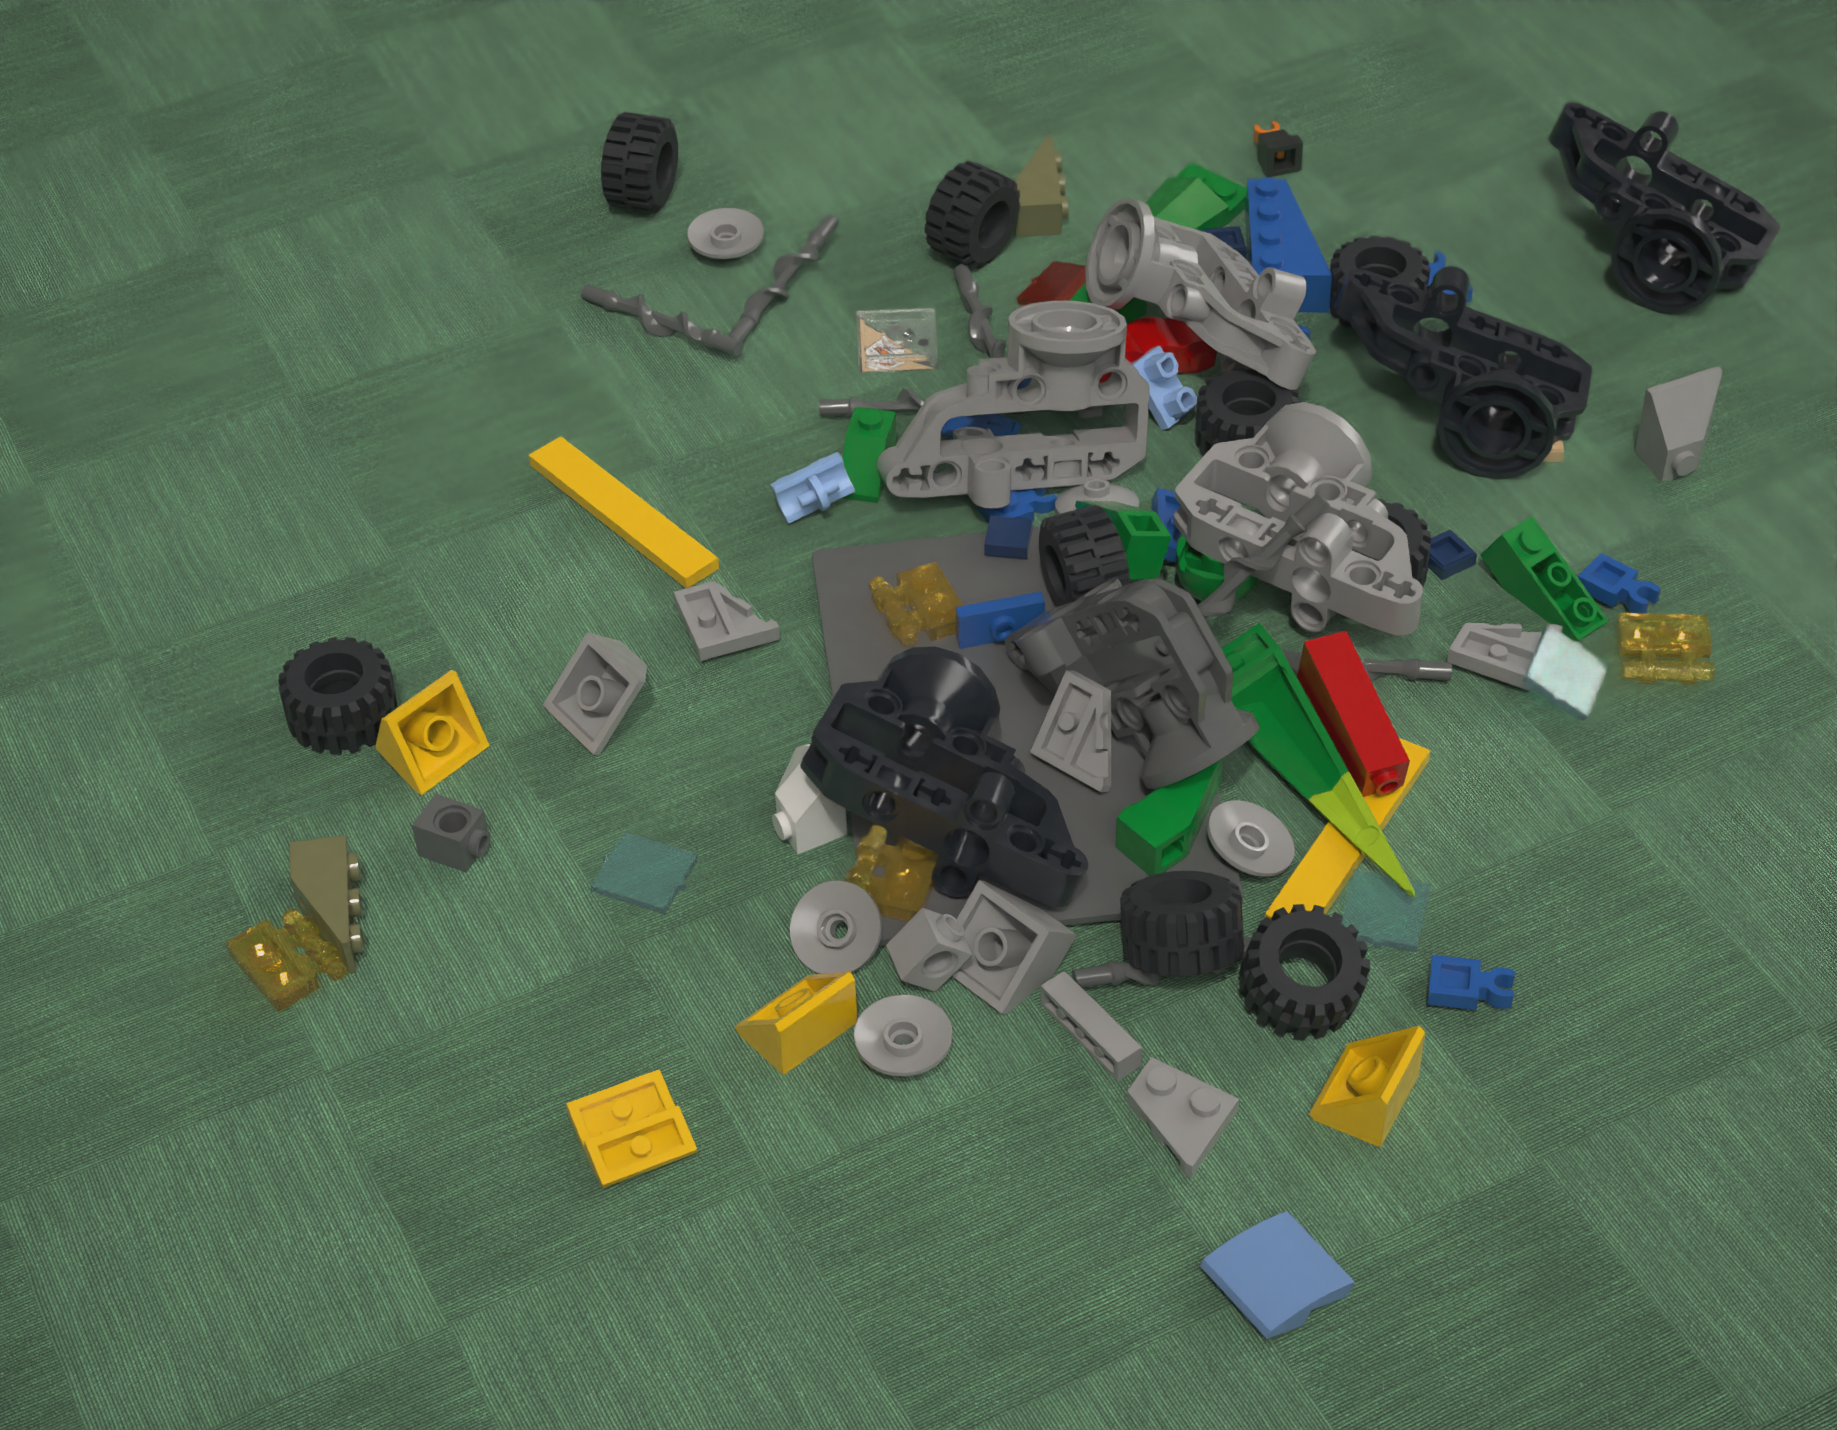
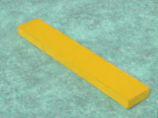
[529,436,719,588]
[1265,738,1431,919]

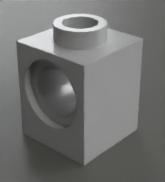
[886,908,972,992]

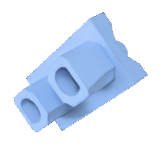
[1131,345,1197,430]
[770,452,855,524]

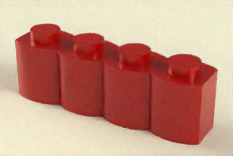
[1099,317,1217,383]

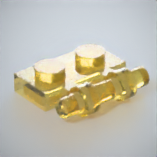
[869,561,964,646]
[1616,613,1715,684]
[844,825,940,922]
[226,909,347,1012]

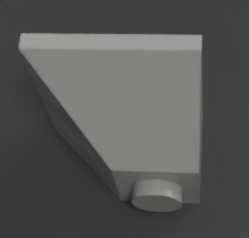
[1635,366,1723,482]
[543,632,647,756]
[952,880,1077,1014]

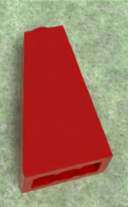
[1297,631,1410,797]

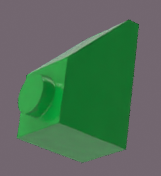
[842,407,897,503]

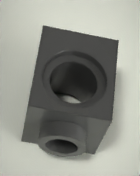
[412,794,490,873]

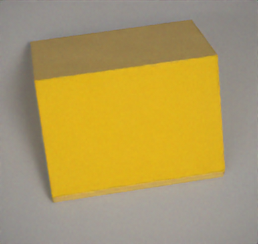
[375,670,490,795]
[734,971,857,1075]
[1309,1025,1426,1148]

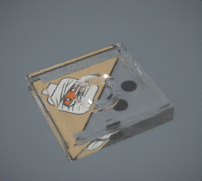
[856,308,939,373]

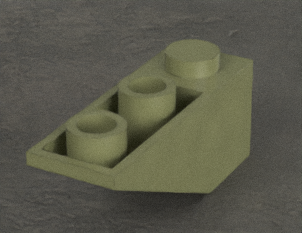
[1015,135,1069,237]
[290,835,364,973]

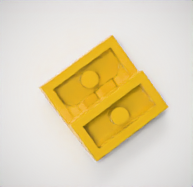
[566,1069,697,1189]

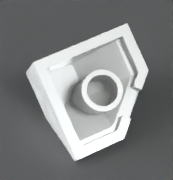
[772,744,847,855]

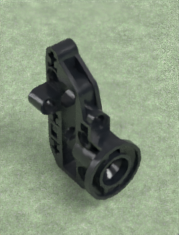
[1548,102,1781,313]
[1334,266,1593,479]
[800,646,1089,907]

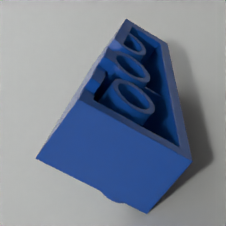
[1245,177,1332,313]

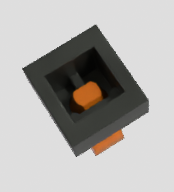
[1253,121,1303,177]

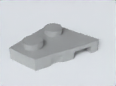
[673,581,780,661]
[1447,623,1563,691]
[1030,670,1111,792]
[1127,1057,1239,1178]

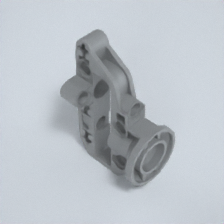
[1085,197,1316,390]
[877,301,1150,508]
[1173,402,1423,635]

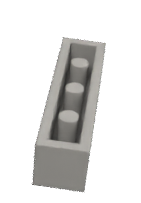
[1041,971,1142,1081]

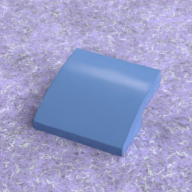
[1200,1211,1355,1339]

